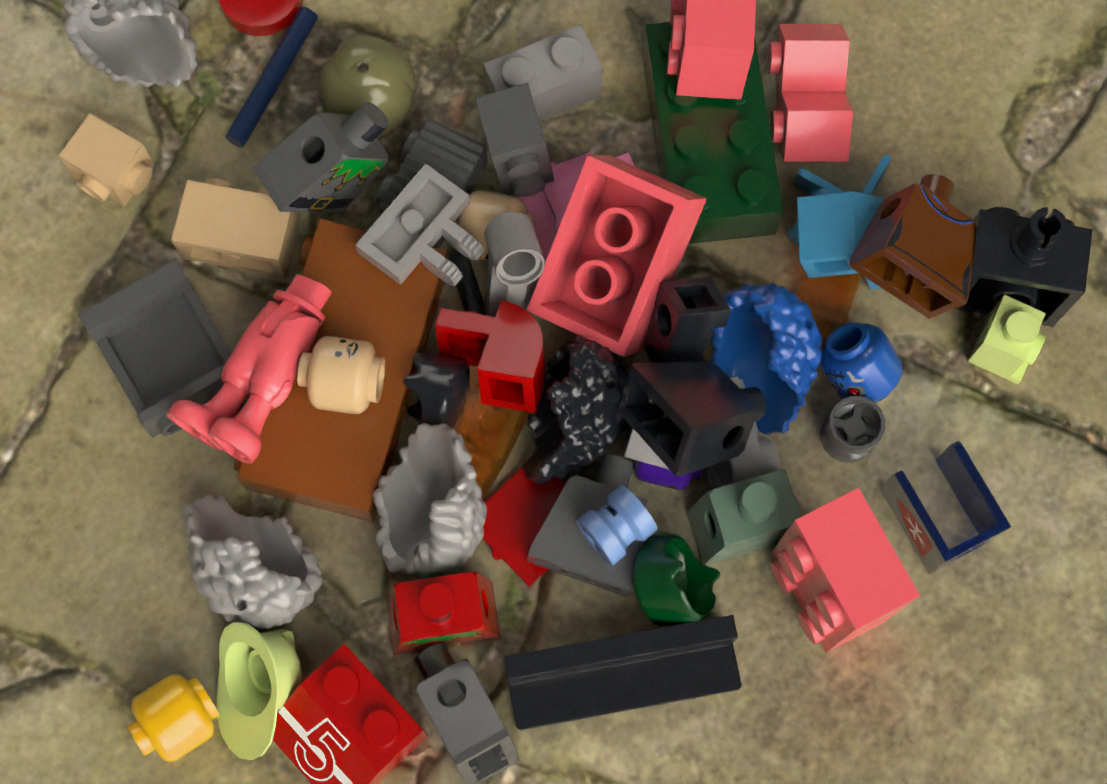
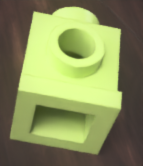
[968,295,1046,384]

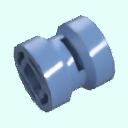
[576,484,658,567]

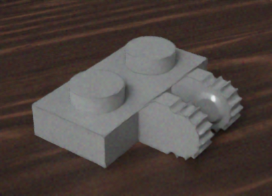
[355,163,484,287]

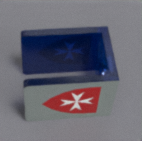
[881,441,1011,574]

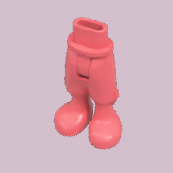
[166,274,332,464]

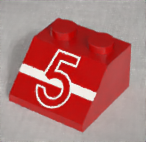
[273,643,428,784]

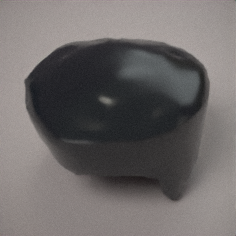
[403,350,470,430]

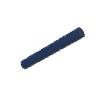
[225,7,318,148]

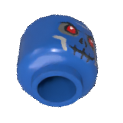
[820,323,902,403]

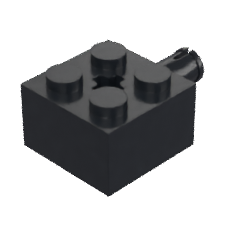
[955,207,1093,327]

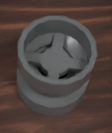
[821,396,885,463]

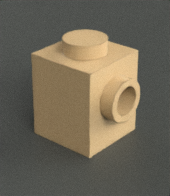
[58,113,154,207]

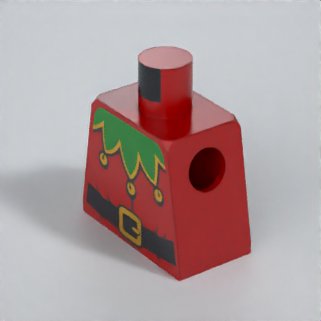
[386,572,501,656]

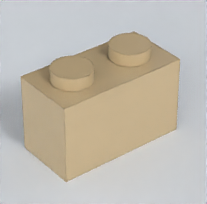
[171,178,301,278]

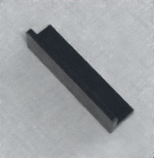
[504,615,742,731]

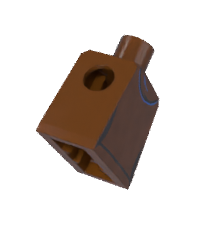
[848,174,977,319]

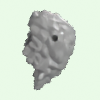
[63,0,198,88]
[373,423,487,580]
[181,495,323,630]

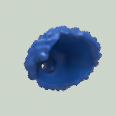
[709,283,822,435]

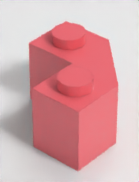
[768,24,853,162]

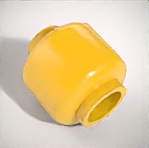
[126,674,219,762]

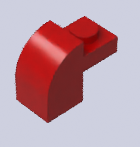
[435,300,546,413]

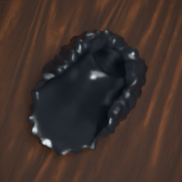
[522,335,629,484]

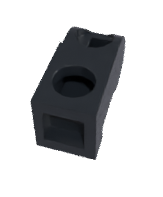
[644,277,731,363]

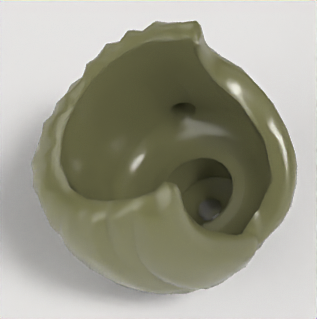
[317,35,415,138]

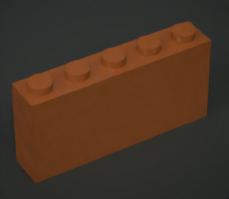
[234,219,448,523]

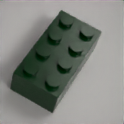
[642,22,784,244]

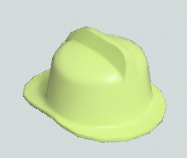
[216,621,302,760]

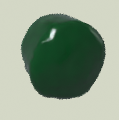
[632,530,721,626]

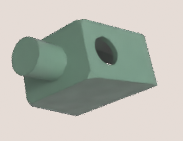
[686,469,802,565]

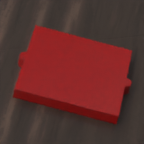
[482,468,567,588]

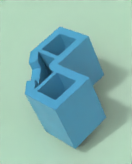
[797,188,885,290]

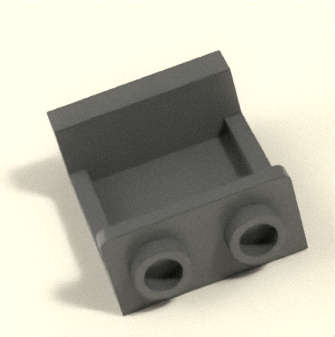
[77,259,232,438]

